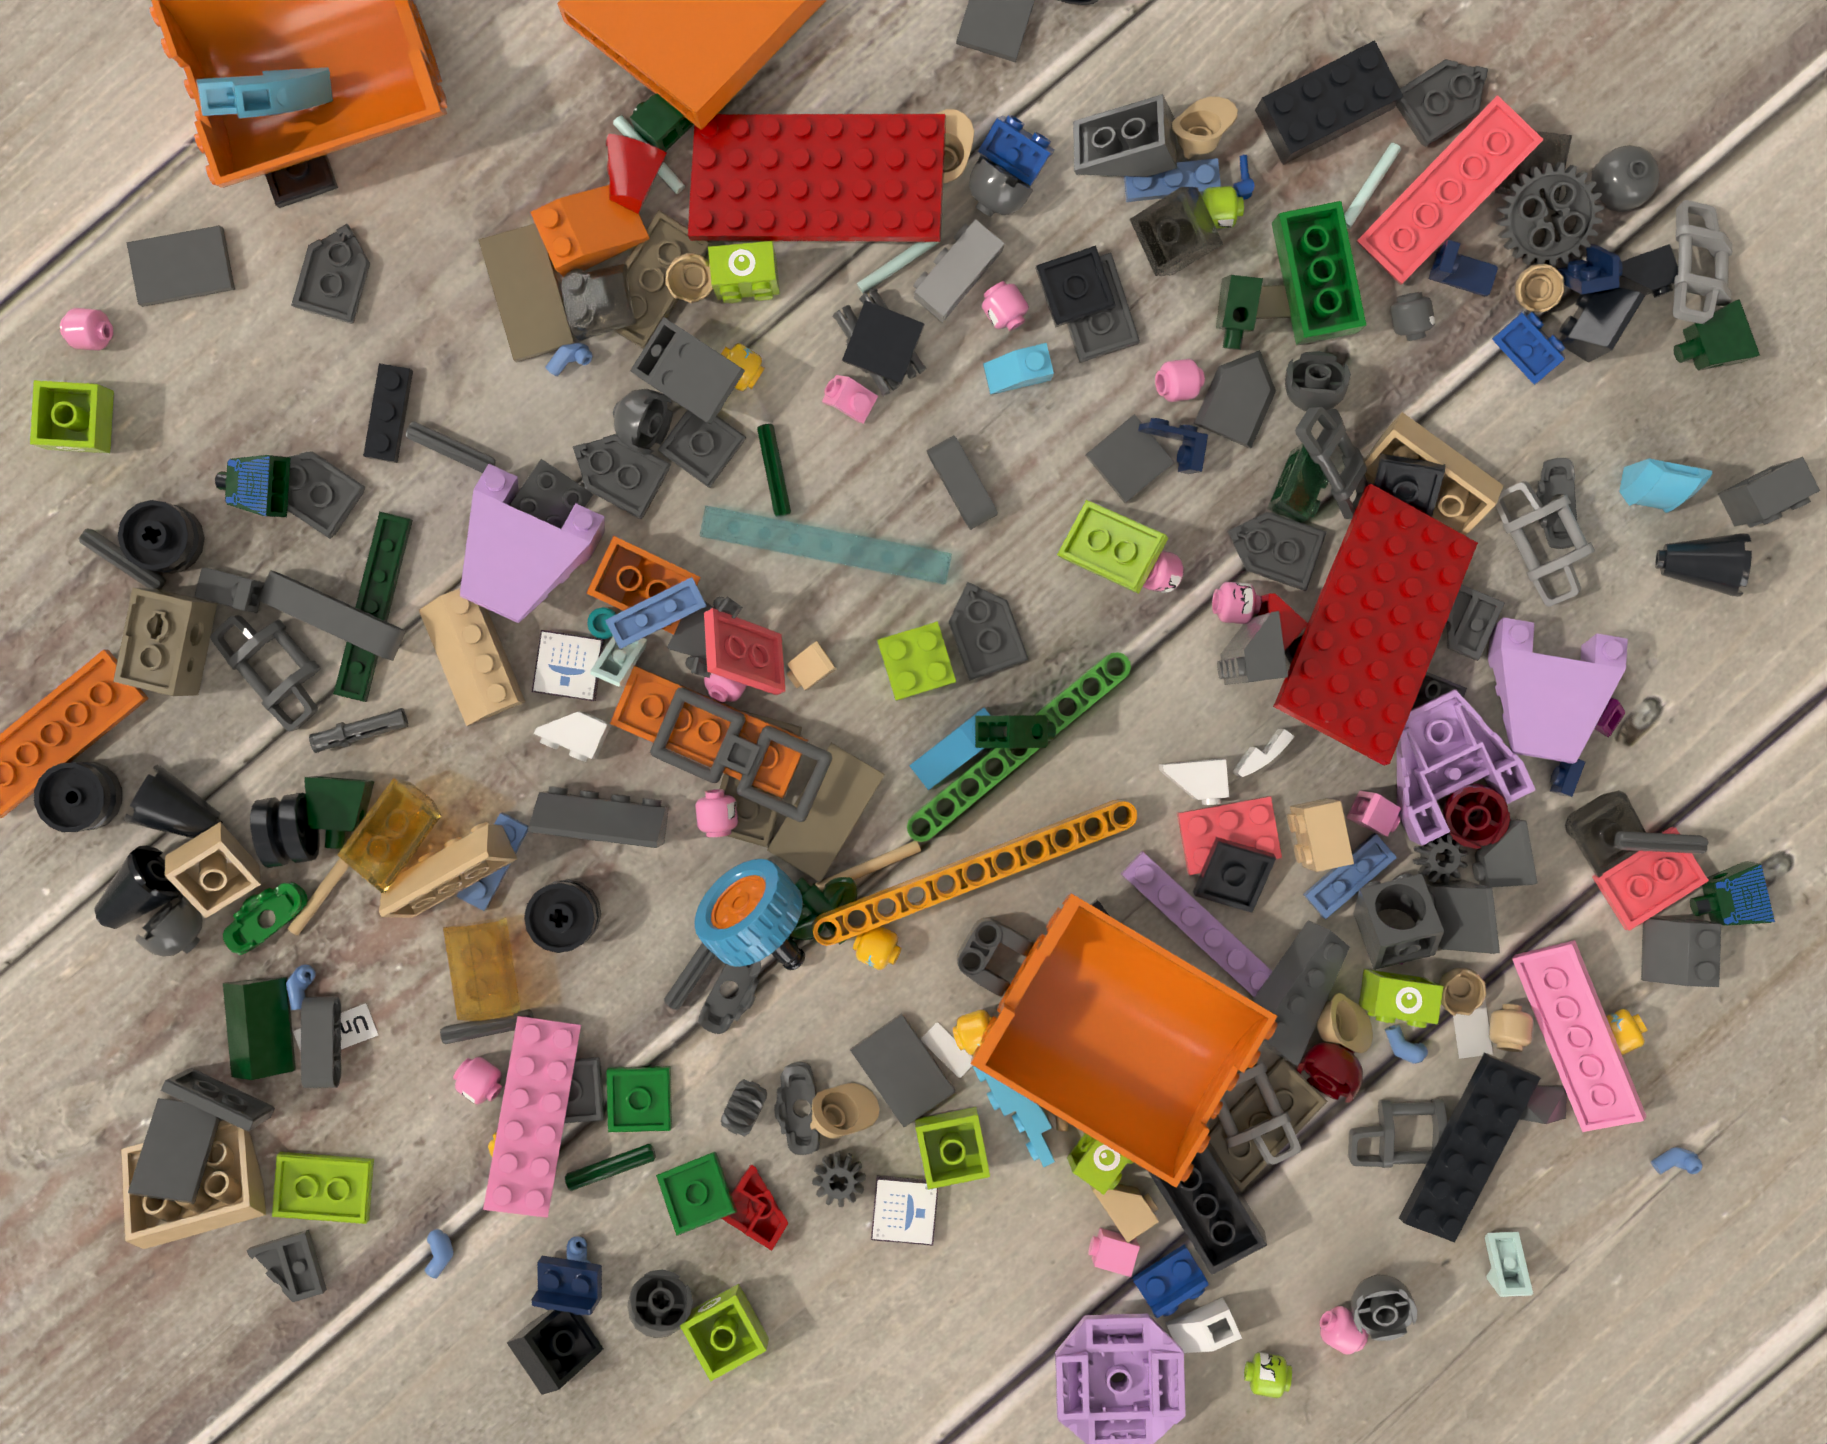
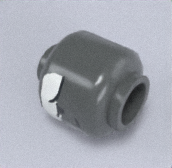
[1390,292,1435,341]

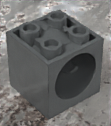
[1353,874,1444,970]

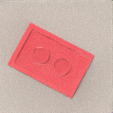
[704,608,786,695]
[1177,796,1282,875]
[1592,827,1709,931]

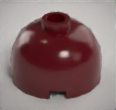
[1443,784,1510,849]
[1297,1042,1363,1103]

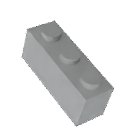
[913,219,1005,323]

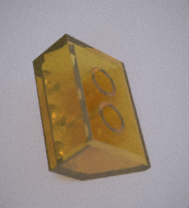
[337,778,442,893]
[443,917,521,1021]

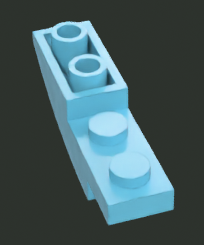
[196,67,333,118]
[972,1065,1055,1167]

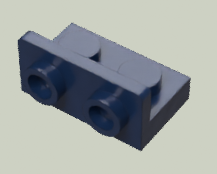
[1556,244,1623,294]
[531,1255,602,1315]

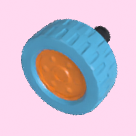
[694,859,805,970]

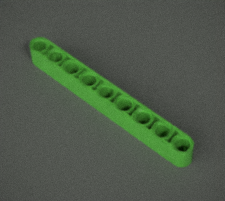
[907,652,1131,842]

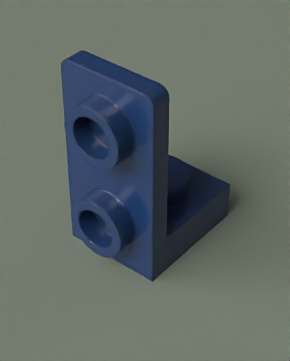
[1428,240,1498,297]
[1138,418,1208,474]
[1550,759,1586,797]

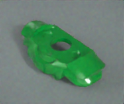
[223,882,308,956]

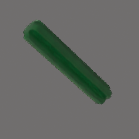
[757,424,791,517]
[565,1144,656,1191]

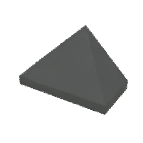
[1520,1085,1567,1124]

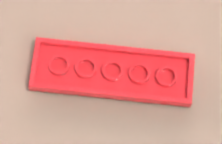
[1356,95,1544,285]

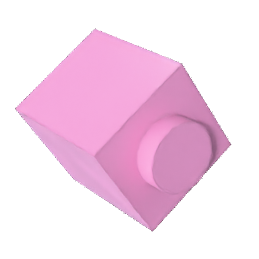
[1088,1228,1140,1277]

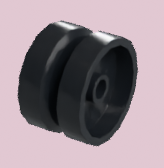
[117,500,205,574]
[34,762,122,832]
[250,792,320,868]
[524,879,601,953]

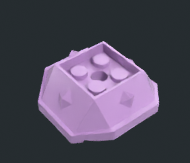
[1055,1313,1186,1444]

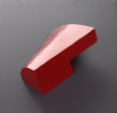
[606,134,667,214]
[721,1164,788,1251]

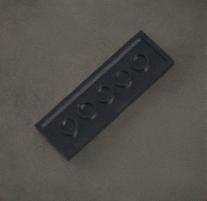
[1399,1052,1541,1243]

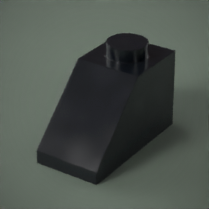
[1619,244,1678,298]

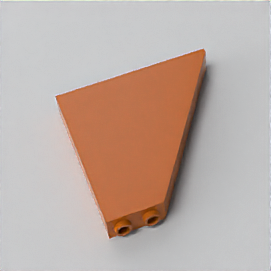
[557,0,827,130]

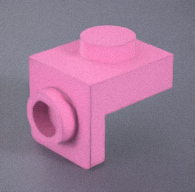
[822,375,878,424]

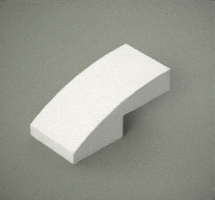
[1232,729,1295,777]

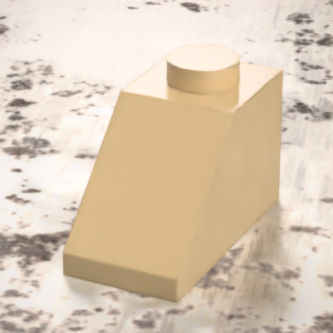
[786,641,837,690]
[1091,1184,1159,1243]

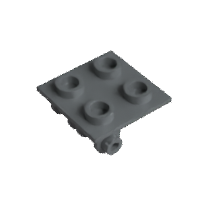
[509,459,593,529]

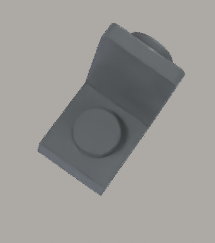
[195,567,264,613]

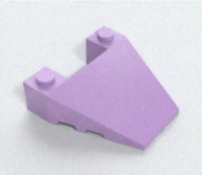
[460,464,605,623]
[1488,617,1628,764]
[1397,690,1536,846]

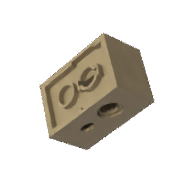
[113,587,218,696]

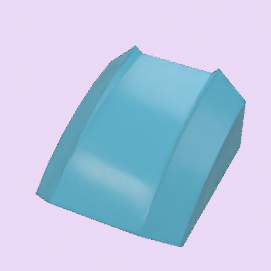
[1619,459,1713,513]

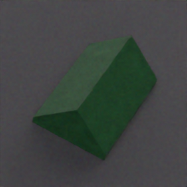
[223,977,296,1080]

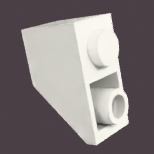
[534,712,611,762]
[1166,1297,1242,1353]

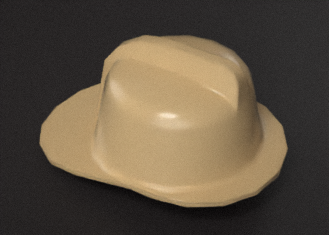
[1172,97,1238,159]
[936,109,974,183]
[1316,993,1373,1053]
[810,1083,880,1138]

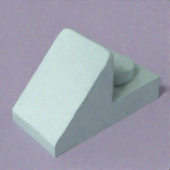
[590,637,647,687]
[1485,1232,1533,1297]

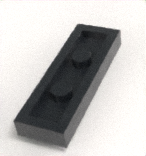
[363,363,413,463]

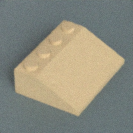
[121,1120,266,1249]

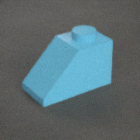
[983,343,1054,395]

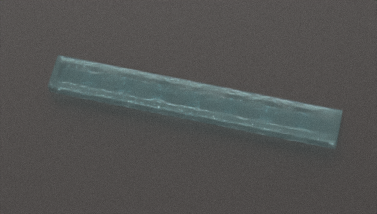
[699,505,952,585]

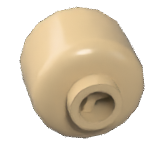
[1489,1004,1533,1052]

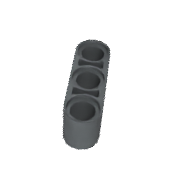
[926,435,998,530]
[301,997,341,1088]

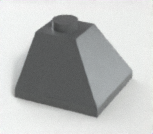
[1472,818,1538,888]

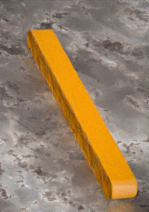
[812,799,1137,946]

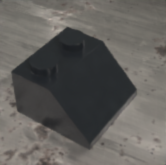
[1559,287,1646,363]
[507,1310,604,1395]

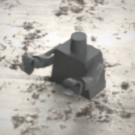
[667,596,743,678]

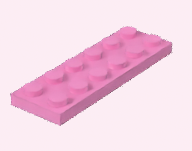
[1512,940,1646,1132]
[483,1016,581,1218]

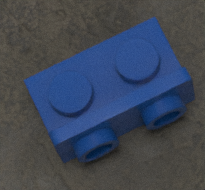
[978,115,1055,186]
[1492,310,1566,385]
[1132,1244,1209,1318]

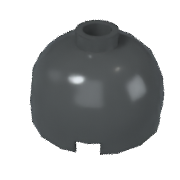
[1591,145,1660,212]
[969,155,1033,217]
[1285,351,1351,411]
[613,389,673,455]
[135,894,202,957]
[627,1269,693,1338]
[1351,1275,1417,1341]

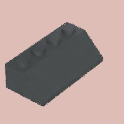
[1217,611,1288,685]
[528,786,669,848]

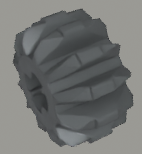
[1413,833,1468,884]
[721,1079,767,1137]
[812,1151,866,1207]

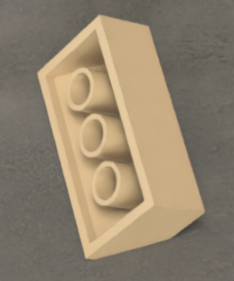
[1364,412,1504,536]
[419,588,525,726]
[379,822,517,918]

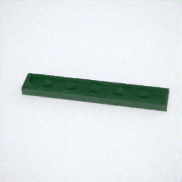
[333,511,413,702]

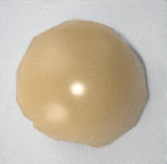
[666,253,713,303]
[1515,264,1564,313]
[1438,968,1487,1016]

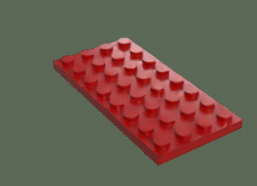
[688,114,946,242]
[1273,484,1478,766]

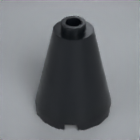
[1655,533,1752,597]
[124,765,223,838]
[94,845,181,929]

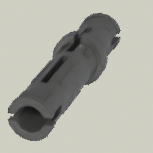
[309,708,408,753]

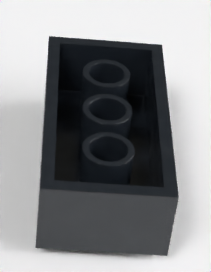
[1255,40,1404,165]
[1148,1141,1267,1275]

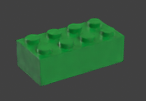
[1271,201,1367,346]

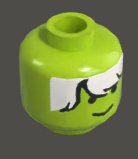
[1197,186,1244,229]
[1244,1352,1292,1398]

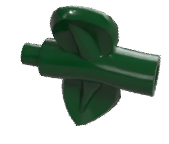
[790,877,857,945]

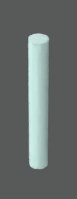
[613,115,685,194]
[1344,143,1401,229]
[857,242,940,294]

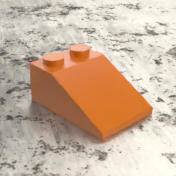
[530,185,650,279]
[587,536,701,635]

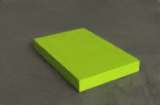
[1057,500,1169,594]
[272,1152,374,1224]

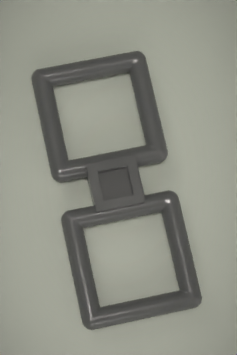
[650,687,832,822]

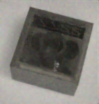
[1130,187,1224,276]

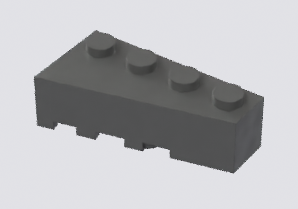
[1252,920,1350,1067]

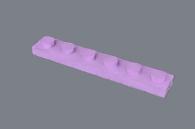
[1121,851,1272,997]

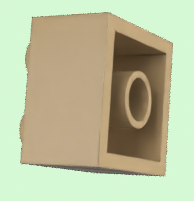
[1287,798,1354,872]
[165,822,261,918]

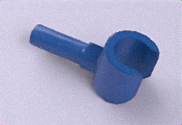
[1233,155,1255,200]

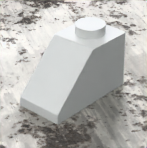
[1159,759,1229,805]

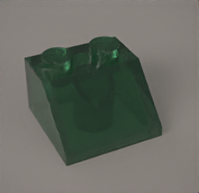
[1267,444,1329,523]

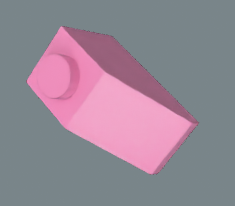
[1346,790,1401,837]

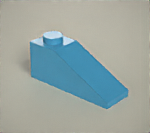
[909,708,1004,790]

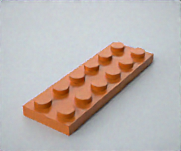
[0,649,149,818]
[610,666,808,799]

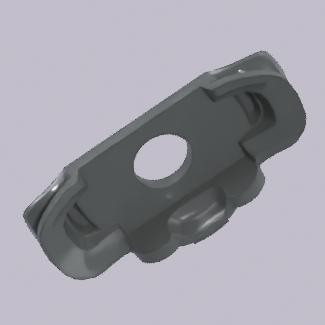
[1533,458,1577,549]
[698,960,761,1034]
[774,1062,820,1155]

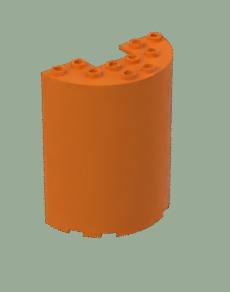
[149,0,448,188]
[970,893,1278,1188]

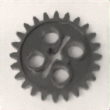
[1496,162,1604,267]

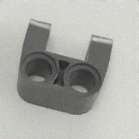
[957,918,1034,997]

